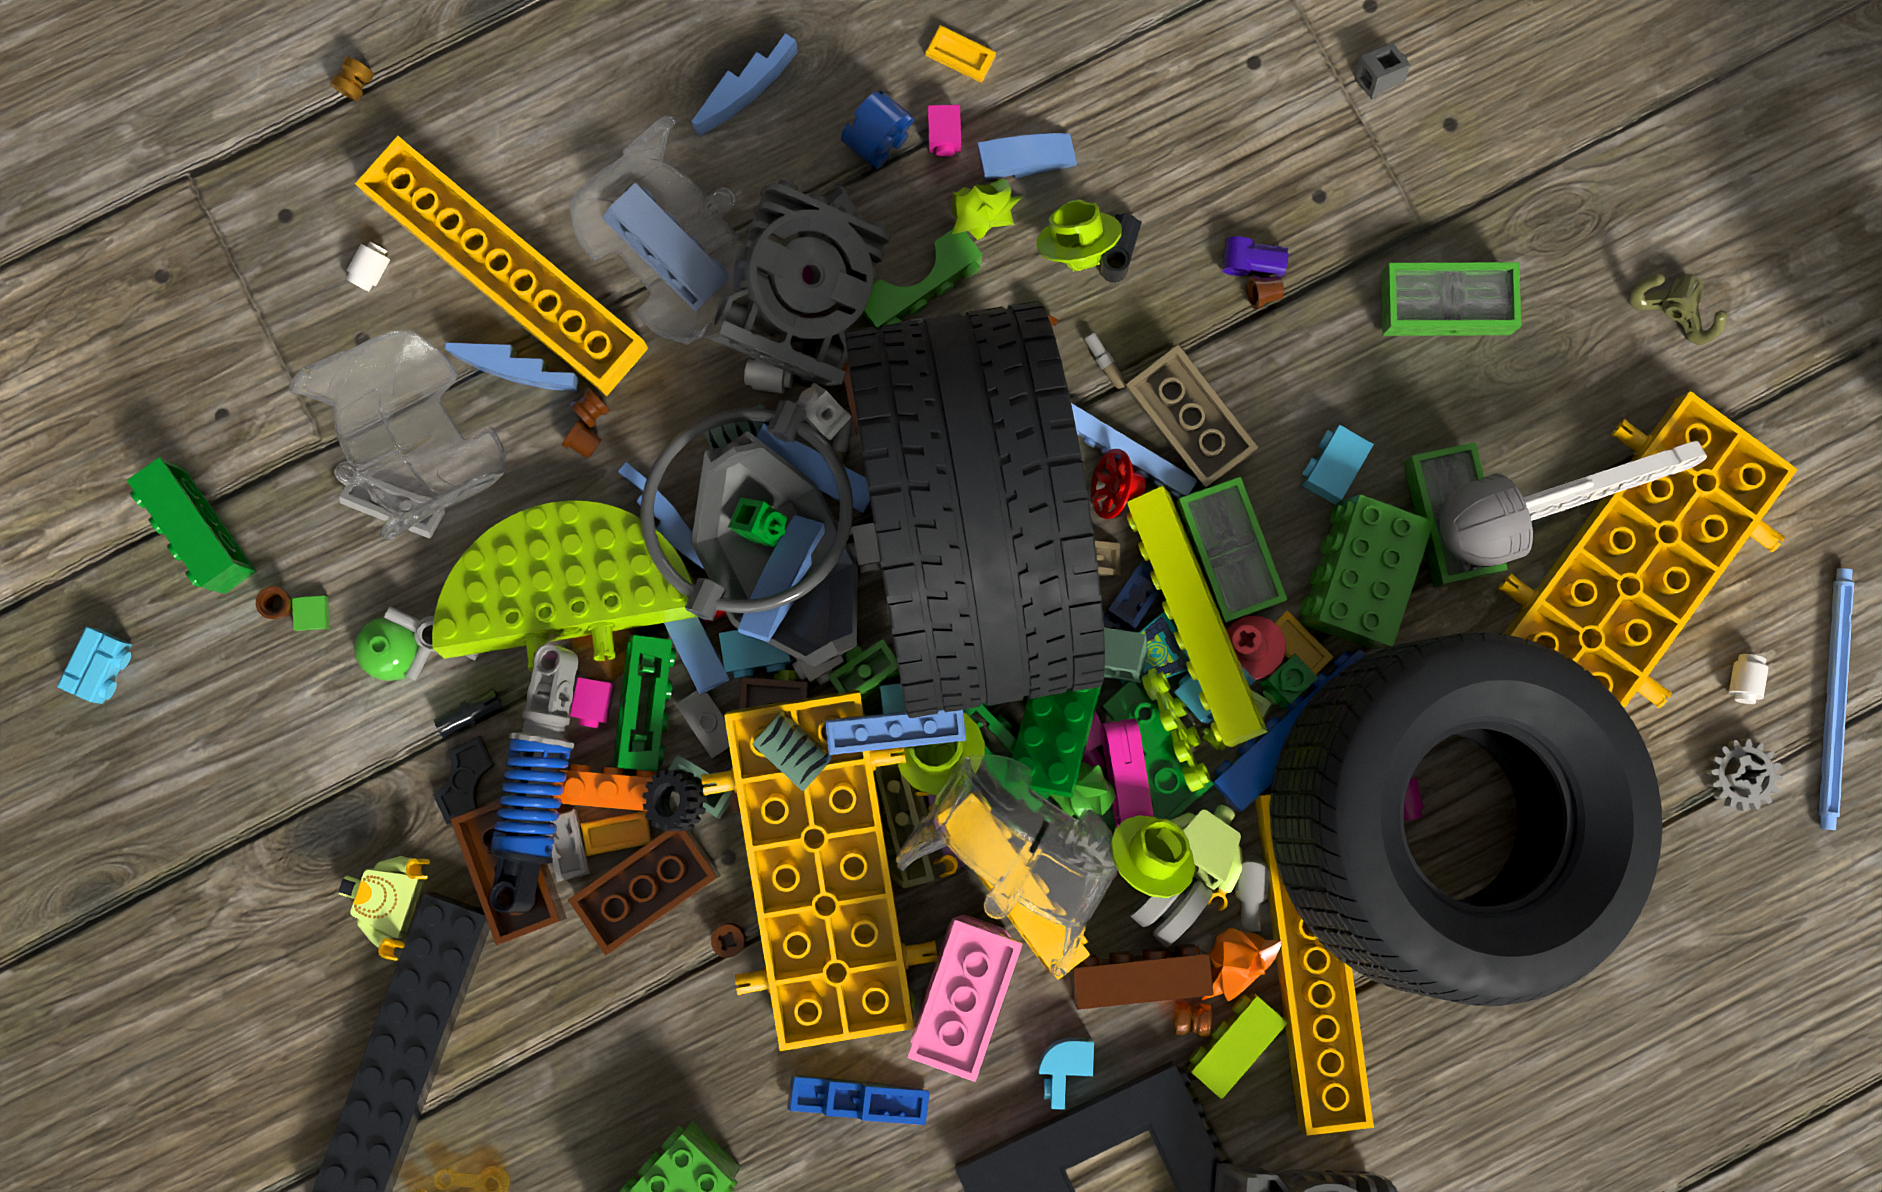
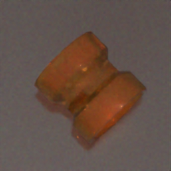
[1174,1001,1212,1037]

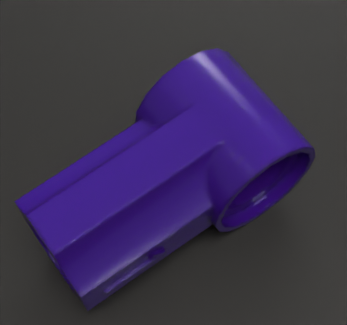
[1222,236,1289,277]

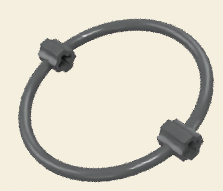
[640,400,853,621]

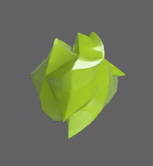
[951,178,1024,240]

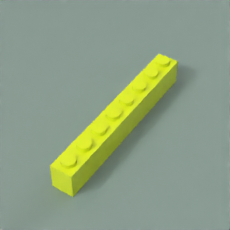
[1126,486,1268,747]

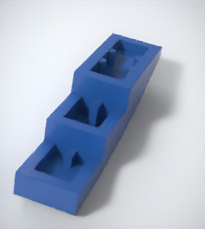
[787,1075,930,1125]

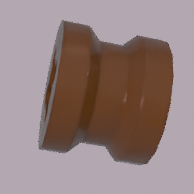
[569,387,610,428]
[711,923,747,958]

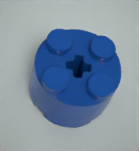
[841,90,914,169]

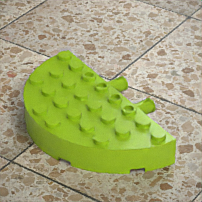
[432,500,698,671]

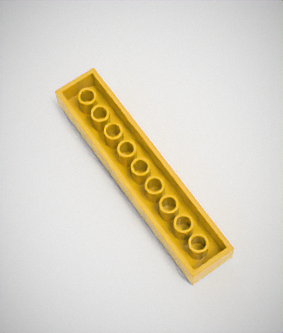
[355,136,648,396]
[1255,794,1374,1136]

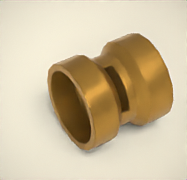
[330,56,374,102]

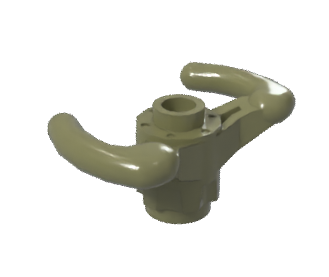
[1629,273,1727,345]

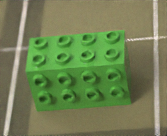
[1299,494,1434,650]
[619,1120,741,1192]

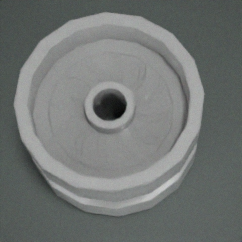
[1129,880,1213,947]

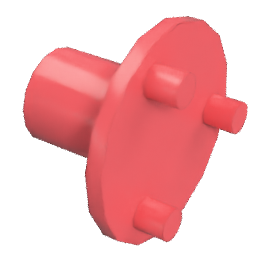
[1226,616,1286,680]

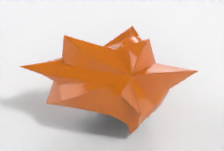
[1201,928,1282,1001]

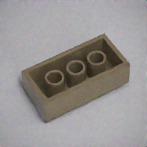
[1126,345,1258,490]

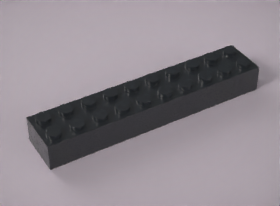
[312,892,490,1192]

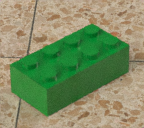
[126,457,257,594]

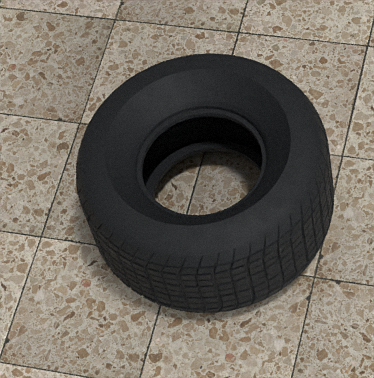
[1270,632,1662,1006]

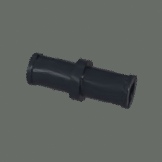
[433,688,503,738]

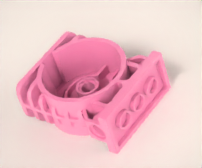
[907,915,1023,1082]

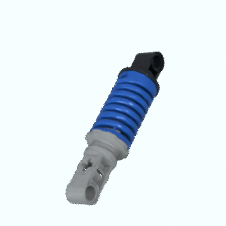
[487,644,578,913]

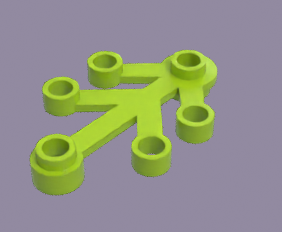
[1142,668,1210,792]

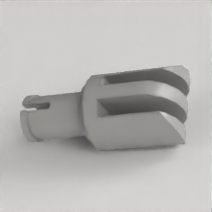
[1235,854,1269,932]

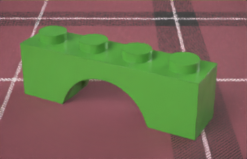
[862,228,983,330]

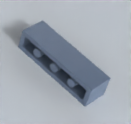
[602,182,730,312]

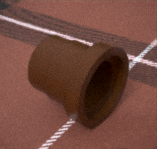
[1246,276,1284,309]
[562,419,602,459]
[256,586,293,619]

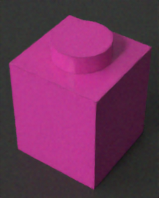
[928,105,961,157]
[570,677,615,728]

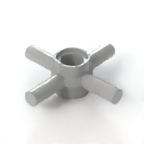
[384,606,479,680]

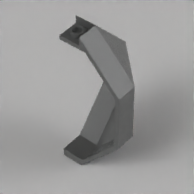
[691,431,858,667]

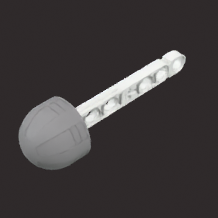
[1440,441,1707,566]

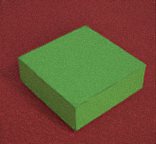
[292,596,330,631]

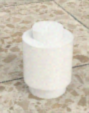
[346,242,390,292]
[744,359,794,394]
[1729,654,1769,704]

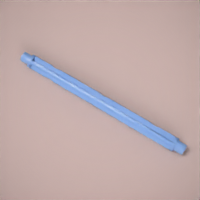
[1818,568,1855,830]

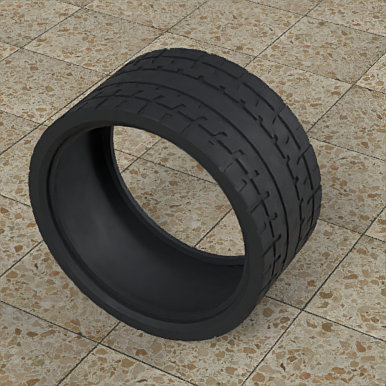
[845,301,1105,718]

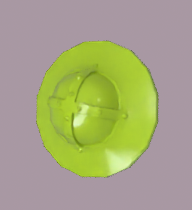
[1036,199,1122,272]
[896,712,985,795]
[1110,815,1195,898]

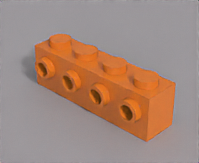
[554,764,656,811]

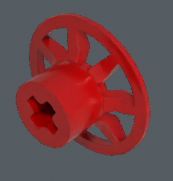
[1091,449,1146,519]

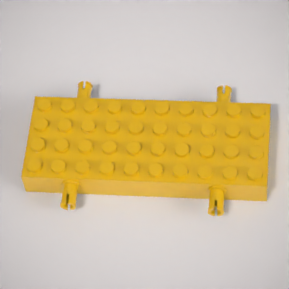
[1498,391,1798,708]
[701,690,938,1051]

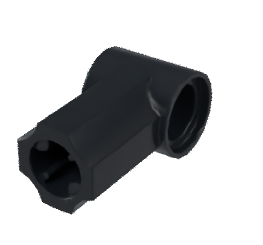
[1100,213,1142,283]

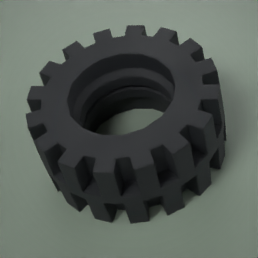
[642,770,707,831]

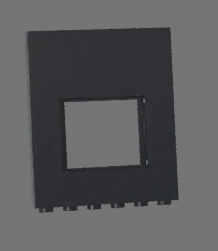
[955,1061,1229,1192]

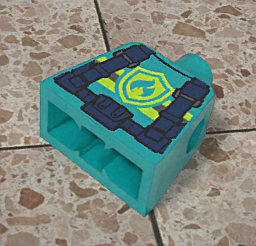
[1118,612,1190,685]

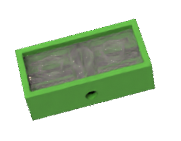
[1380,262,1521,336]
[1403,442,1508,588]
[1175,477,1287,624]

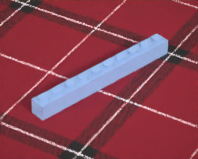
[1071,403,1198,499]

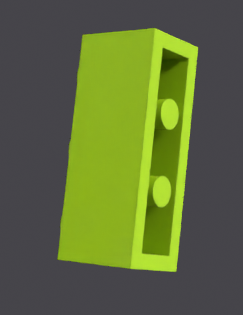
[1187,993,1287,1099]

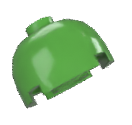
[354,617,419,681]

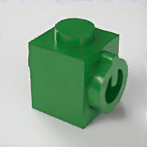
[728,497,788,548]
[1260,653,1318,708]

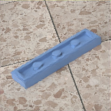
[755,423,870,513]
[825,709,966,755]

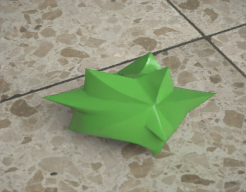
[1050,762,1116,820]

